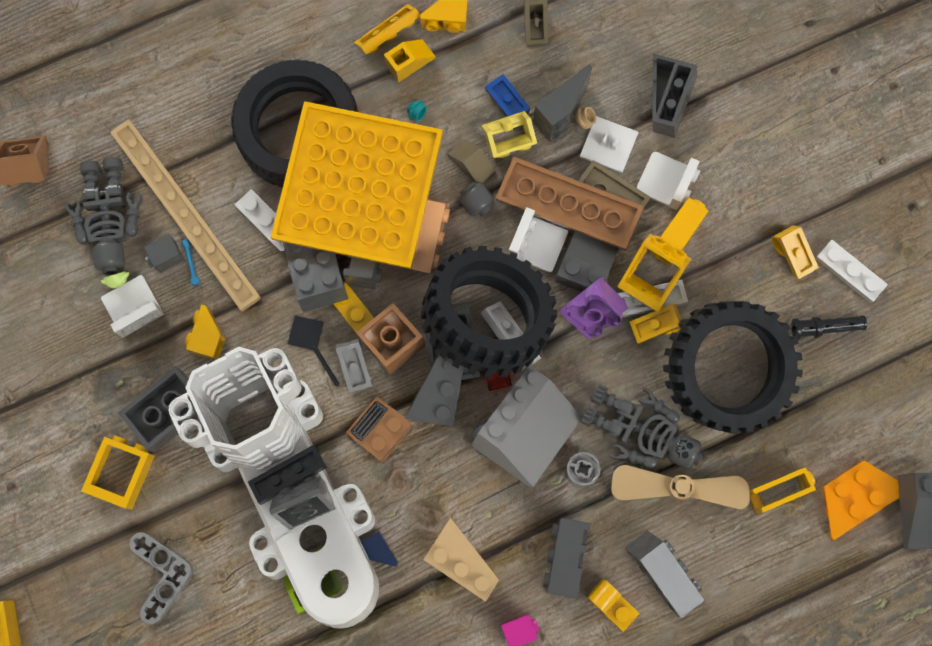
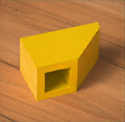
[420,0,468,33]
[384,39,436,83]
[185,304,225,361]

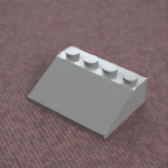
[471,365,582,489]

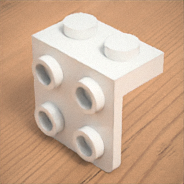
[636,152,701,210]

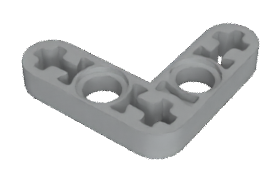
[129,532,193,624]

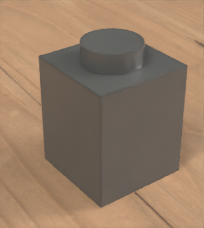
[144,234,185,273]

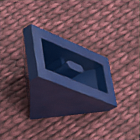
[361,531,398,567]

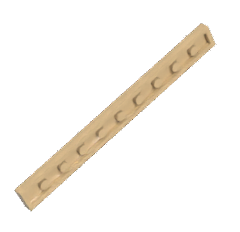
[110,119,261,312]

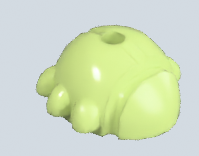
[101,271,129,289]

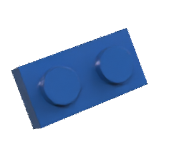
[485,74,531,117]

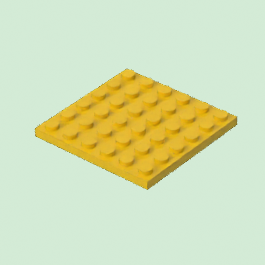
[270,101,443,270]

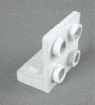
[508,207,568,273]
[101,275,164,338]

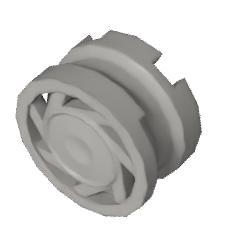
[566,452,601,488]

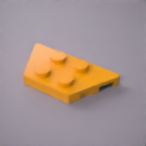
[822,461,899,540]

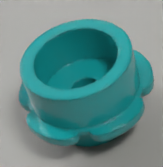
[407,100,427,122]

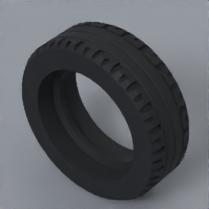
[231,59,358,187]

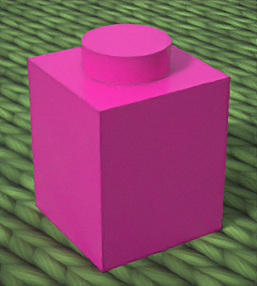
[501,614,540,646]

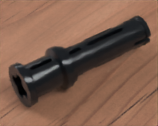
[791,315,867,340]

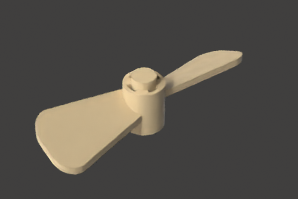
[611,465,750,509]

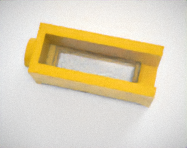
[749,467,816,514]

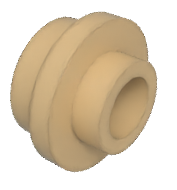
[575,106,596,129]

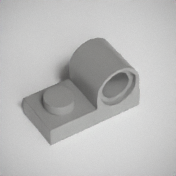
[336,338,372,393]

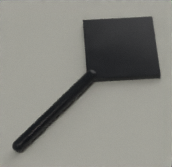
[288,316,339,386]

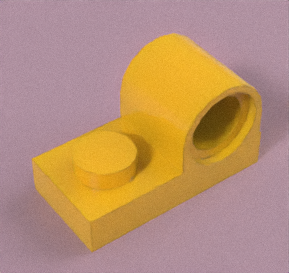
[771,225,819,279]
[629,304,682,344]
[586,579,640,632]

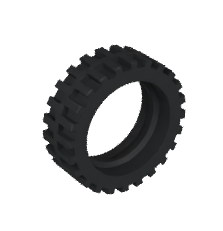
[421,246,557,378]
[663,301,803,434]

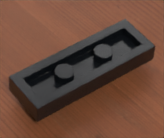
[248,444,327,505]

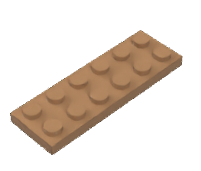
[496,157,644,251]

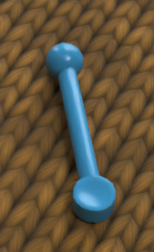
[181,239,200,286]

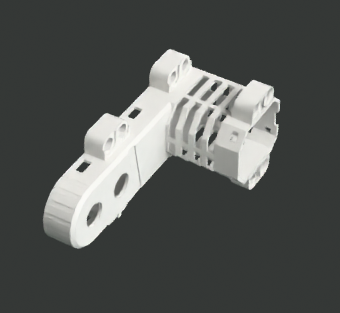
[169,347,379,628]

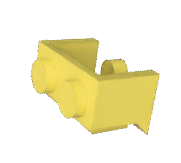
[481,111,537,158]

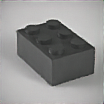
[283,242,348,312]
[118,366,189,453]

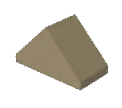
[523,0,549,45]
[448,139,496,184]

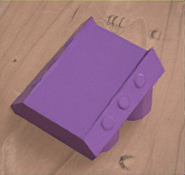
[560,277,628,339]

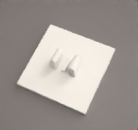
[580,116,639,173]

